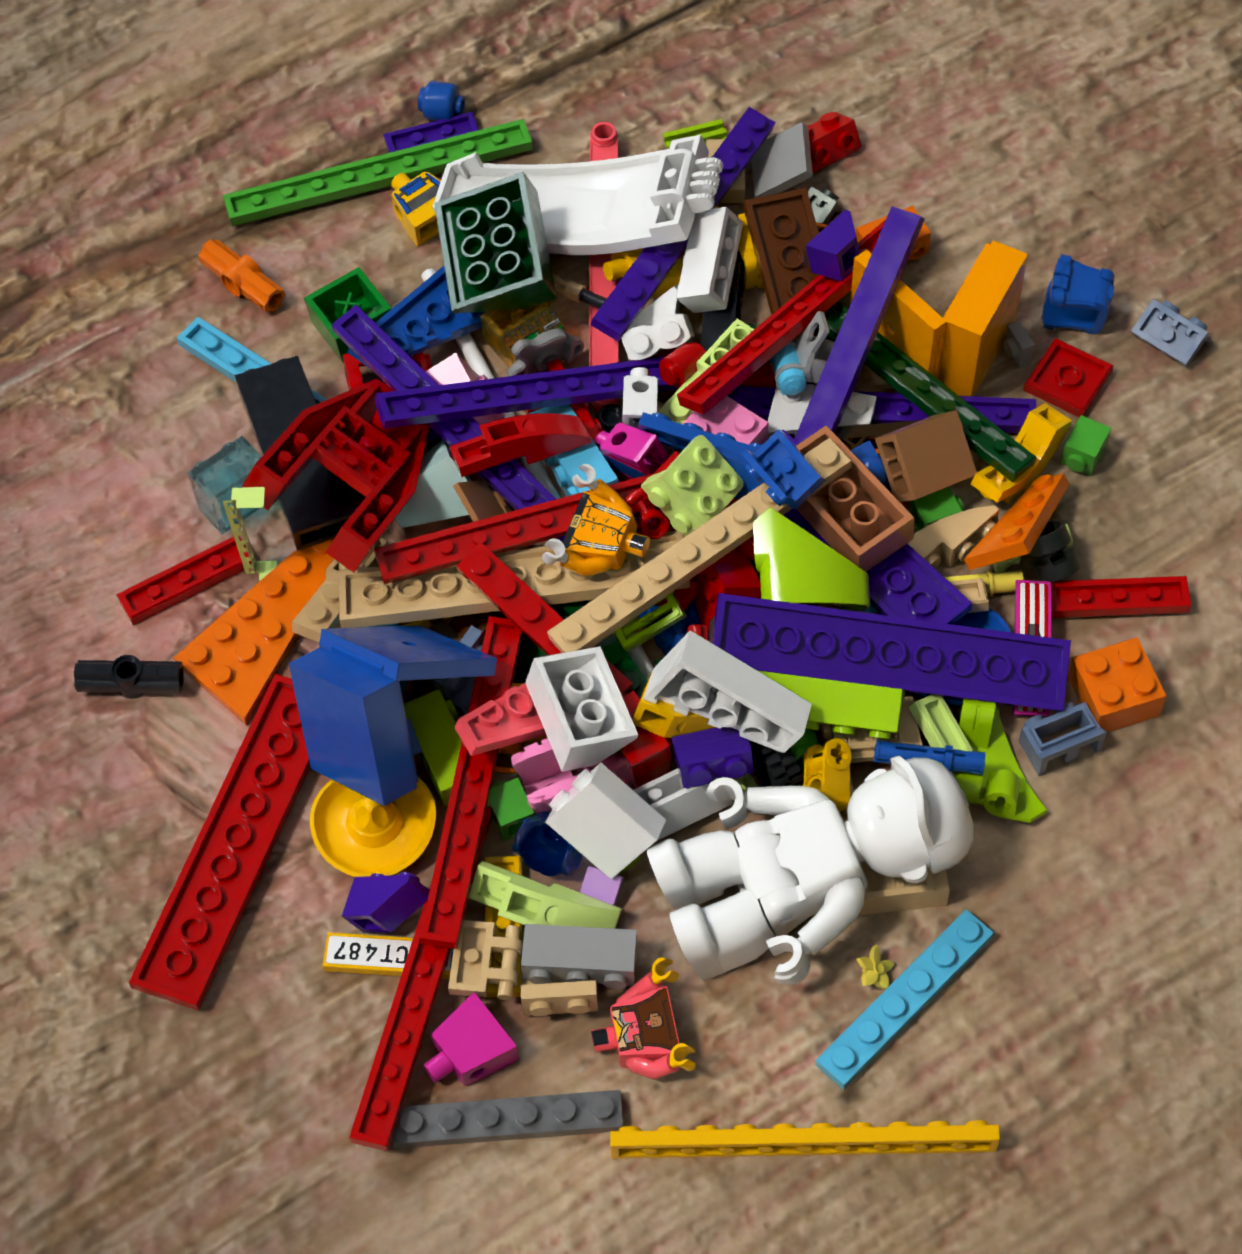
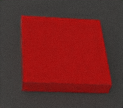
[1023,338,1114,417]

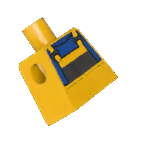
[391,172,441,247]

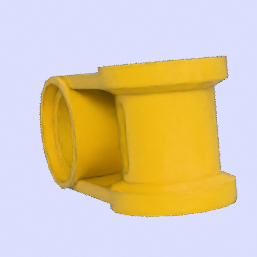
[803,738,852,812]

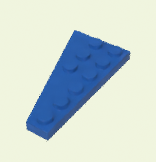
[348,266,544,370]

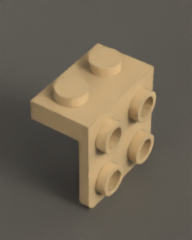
[520,946,598,1016]

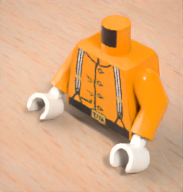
[542,464,650,577]

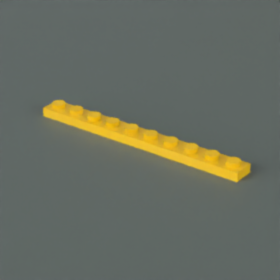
[610,1120,1000,1159]

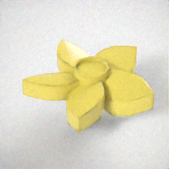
[857,945,894,990]

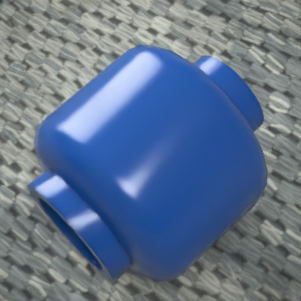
[418,81,465,121]

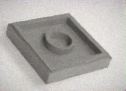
[751,122,813,198]

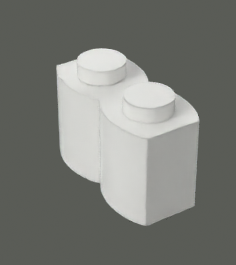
[621,314,695,360]

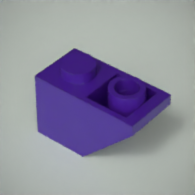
[806,210,860,281]
[342,872,430,933]

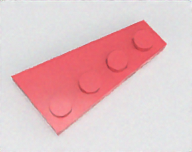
[454,683,546,756]

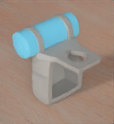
[769,311,835,395]

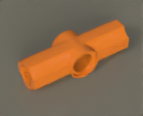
[198,239,285,312]

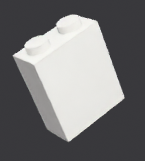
[546,763,666,879]

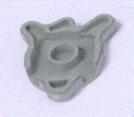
[507,328,584,376]

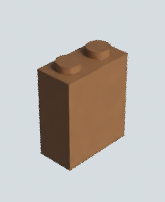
[875,410,977,502]

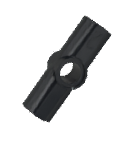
[74,655,184,699]

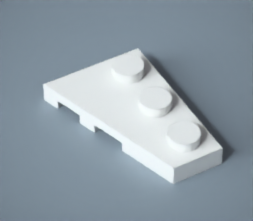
[767,383,877,439]

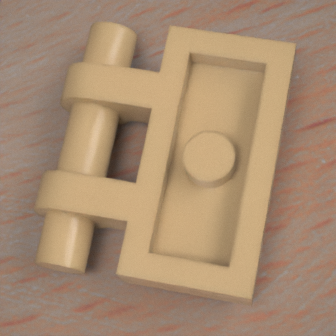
[448,920,523,1000]

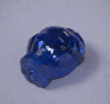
[512,811,583,877]

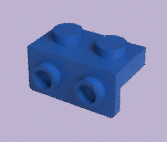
[741,429,826,510]

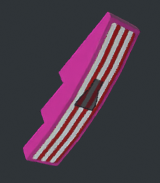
[1012,580,1051,717]

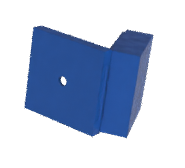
[288,625,497,806]

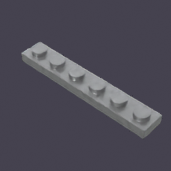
[393,1090,623,1149]

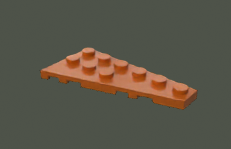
[174,539,334,725]

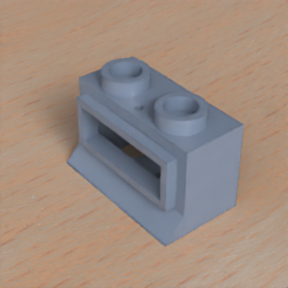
[1019,702,1107,776]

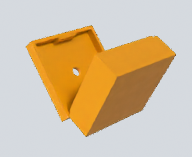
[850,240,1028,396]

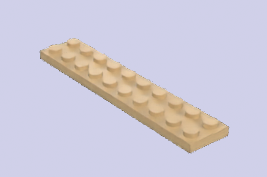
[339,530,690,628]

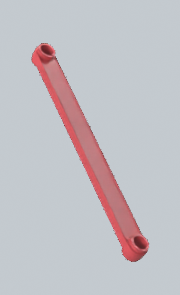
[589,122,619,412]

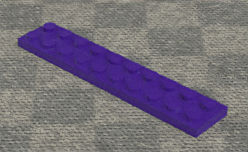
[712,593,1071,712]

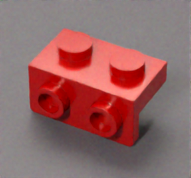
[806,112,862,173]

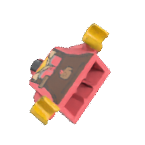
[591,957,696,1080]

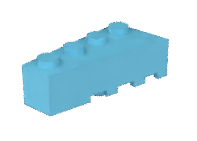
[529,404,619,497]

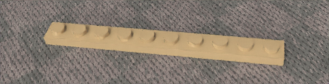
[547,438,851,653]

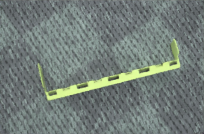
[223,487,277,581]

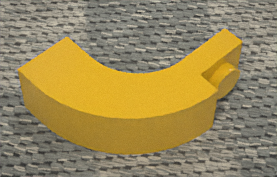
[970,403,1072,504]

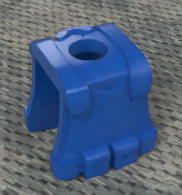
[1041,254,1115,334]

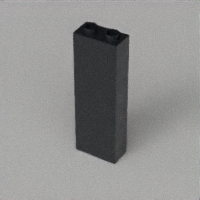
[235,356,357,551]

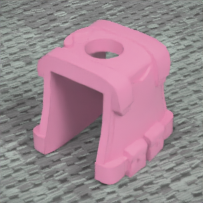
[511,738,578,825]

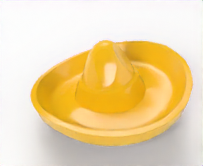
[309,776,436,877]

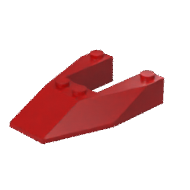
[241,378,429,573]

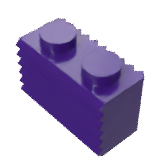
[671,727,754,789]

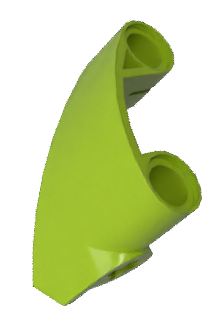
[753,507,870,611]
[950,699,1047,823]

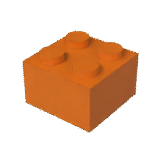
[1067,637,1167,732]

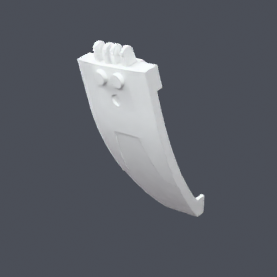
[432,135,723,255]

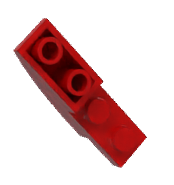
[449,413,592,477]

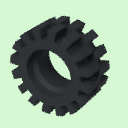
[748,740,803,787]

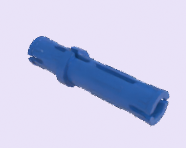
[874,740,985,775]

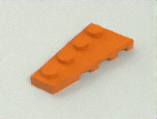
[964,473,1070,570]

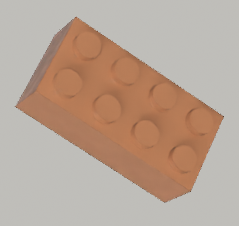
[796,426,914,572]

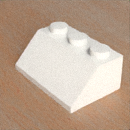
[525,646,638,772]

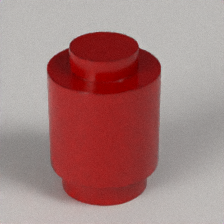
[659,342,706,388]

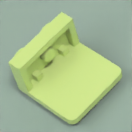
[640,435,743,537]

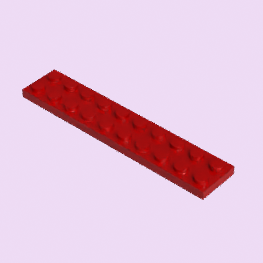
[128,674,310,1011]

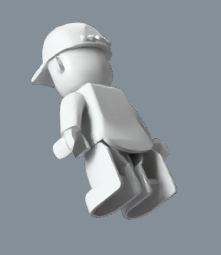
[646,756,974,985]

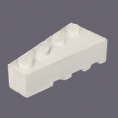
[643,630,812,753]

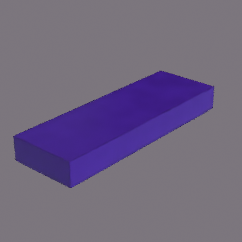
[383,112,479,153]

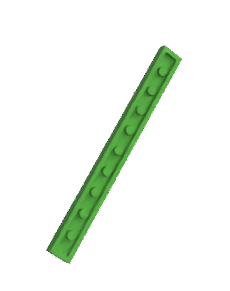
[223,119,533,226]

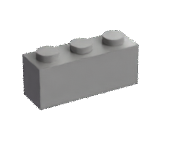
[521,924,638,989]

